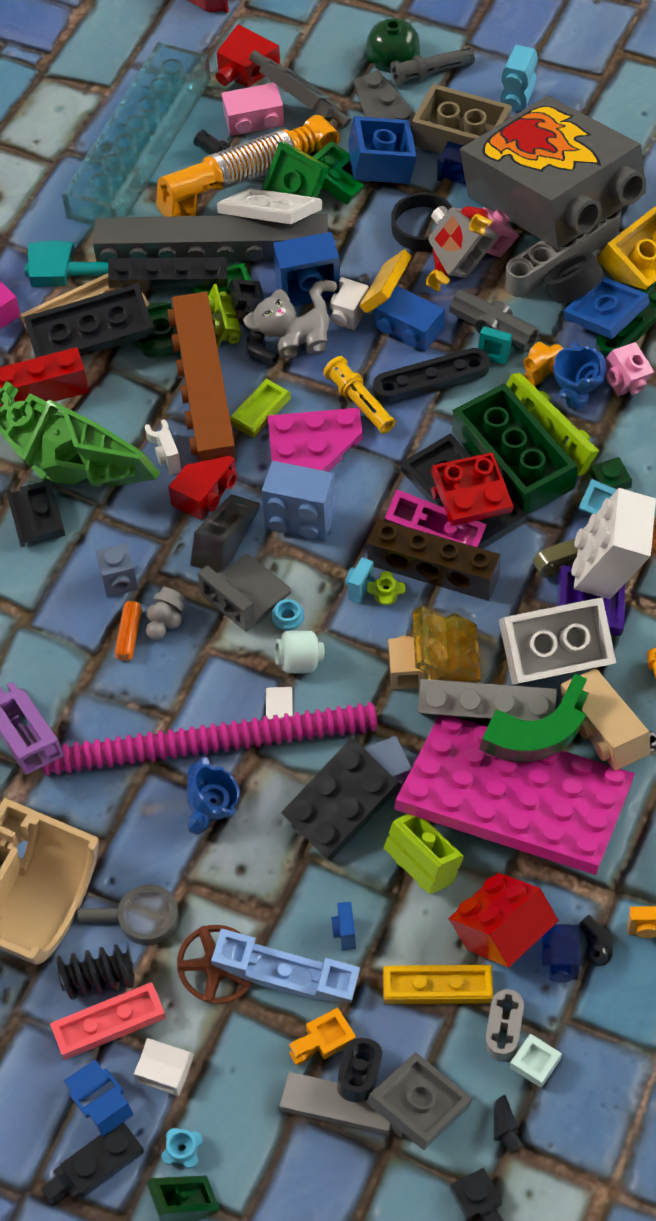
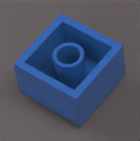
[348,116,417,184]
[273,232,340,307]

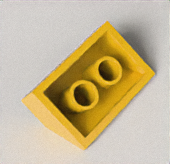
[597,206,656,290]

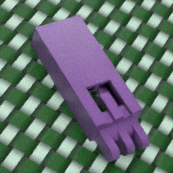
[0,682,64,775]

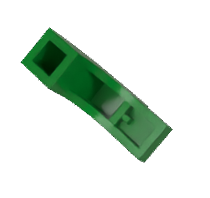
[479,673,589,762]

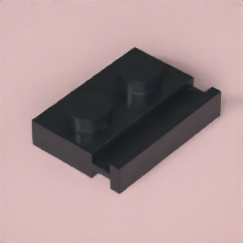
[6,480,66,547]

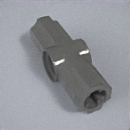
[449,290,539,352]

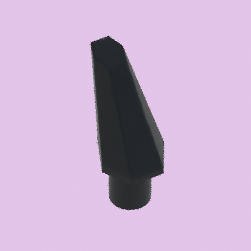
[494,1095,524,1155]

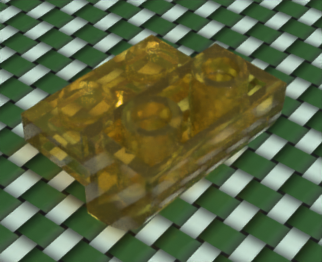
[412,606,481,683]

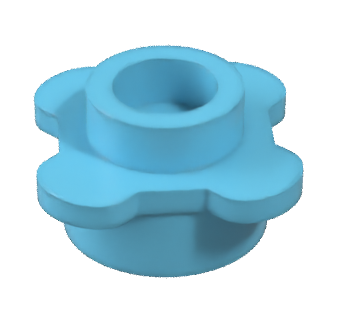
[161,1128,203,1169]

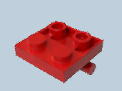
[431,452,514,526]

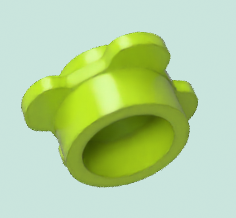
[367,571,406,606]

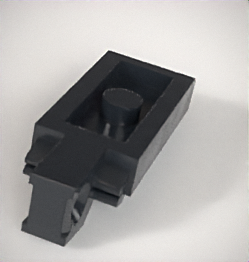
[41,1122,144,1206]

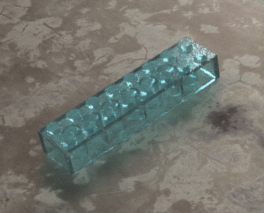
[62,42,211,226]

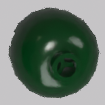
[366,18,420,73]

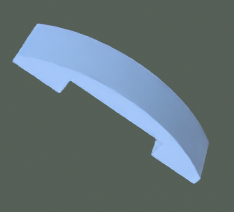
[211,928,360,1003]

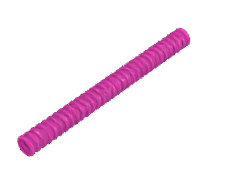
[42,702,377,777]

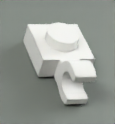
[145,420,181,475]

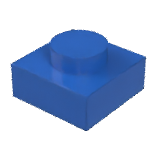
[331,902,356,951]

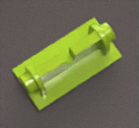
[208,284,242,348]

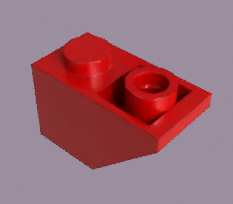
[168,456,237,521]

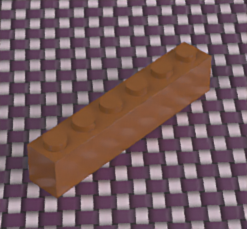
[167,292,236,462]

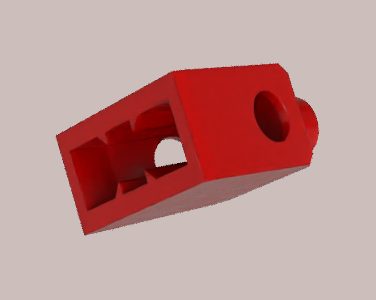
[215,24,281,87]

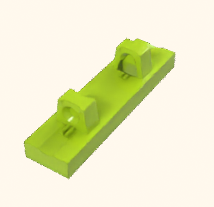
[506,372,599,476]

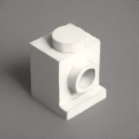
[330,277,369,330]

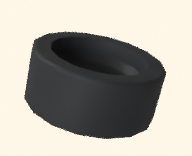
[544,252,604,303]

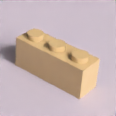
[559,668,651,771]

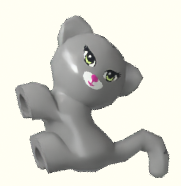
[243,280,337,358]

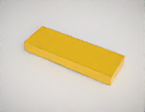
[359,249,411,313]
[383,965,493,1004]

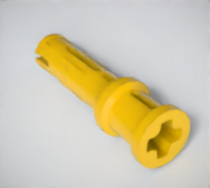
[323,356,396,434]

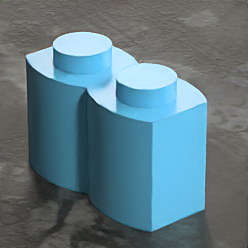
[500,45,538,112]

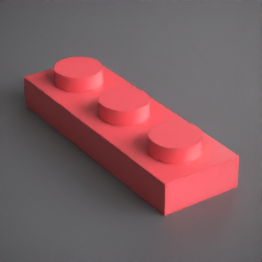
[50,982,166,1060]

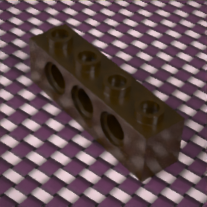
[367,519,501,601]

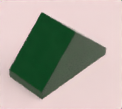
[147,1175,220,1221]

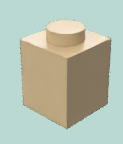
[388,636,425,690]

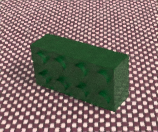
[452,383,577,515]

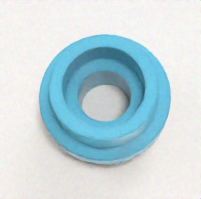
[272,599,304,631]

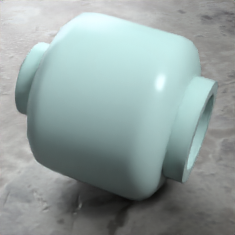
[274,631,325,673]

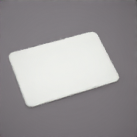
[266,687,293,719]

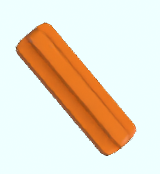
[115,601,142,661]

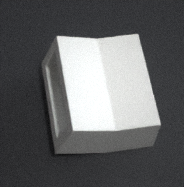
[134,1038,195,1097]

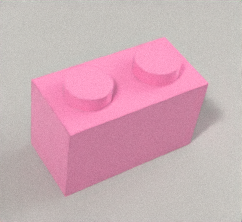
[221,83,284,136]

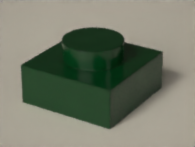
[590,457,632,490]

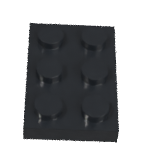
[281,737,402,861]

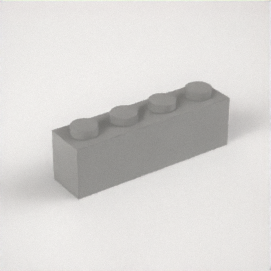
[418,679,557,721]

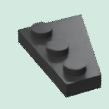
[354,70,416,131]

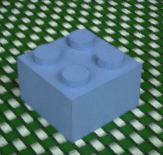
[262,461,336,541]

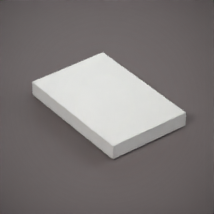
[217,188,322,224]

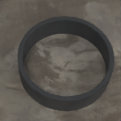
[391,192,452,252]

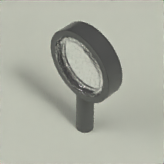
[78,884,179,945]

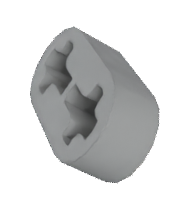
[485,989,524,1061]

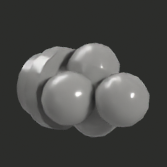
[146,587,185,641]

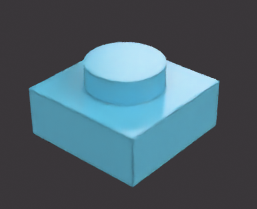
[578,479,616,515]
[345,557,374,604]

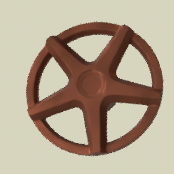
[177,925,253,1004]

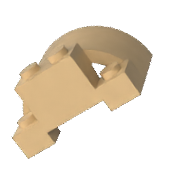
[0,798,99,965]

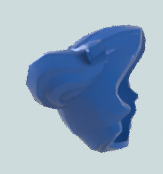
[553,343,607,410]
[187,757,240,835]

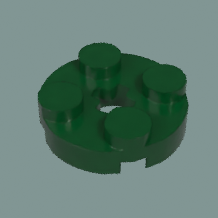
[134,302,177,358]

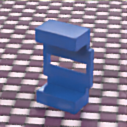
[64,1060,134,1137]

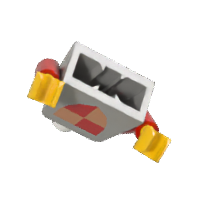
[426,206,499,292]

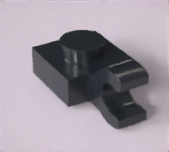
[228,279,265,329]
[450,1167,503,1221]

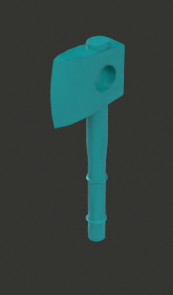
[24,240,108,287]

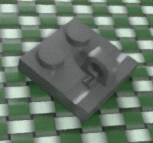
[366,1052,473,1150]

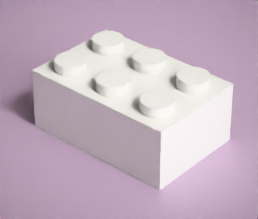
[572,488,656,599]
[499,597,616,685]

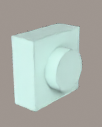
[510,1034,562,1088]

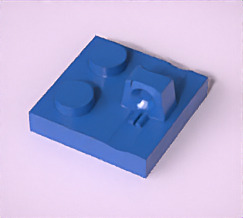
[564,277,650,339]

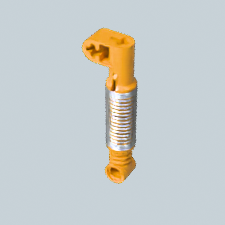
[156,114,340,217]

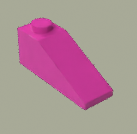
[384,489,487,547]

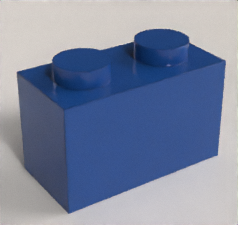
[374,285,445,352]

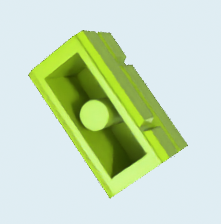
[384,814,464,894]

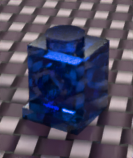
[437,141,466,184]
[541,924,580,983]

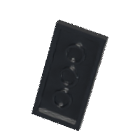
[23,283,155,358]
[400,433,527,549]

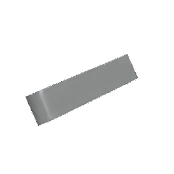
[505,209,621,297]

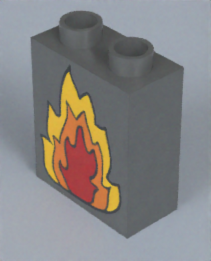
[460,95,646,249]

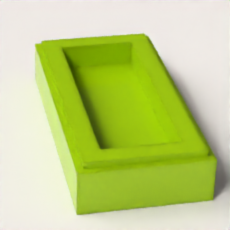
[230,379,291,438]

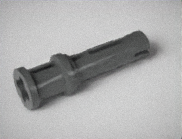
[391,47,475,86]

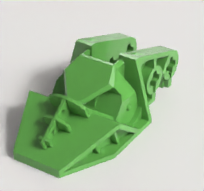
[0,381,160,487]

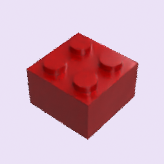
[448,873,559,968]

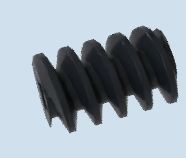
[57,943,135,1000]

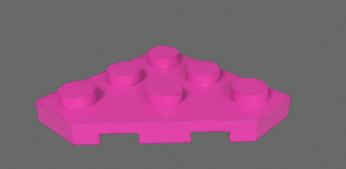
[268,407,363,472]

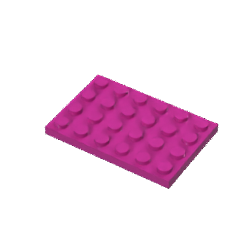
[394,715,635,875]

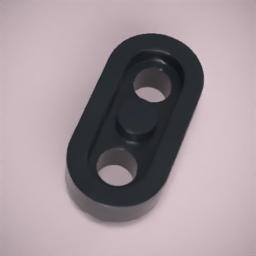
[337,1038,382,1102]

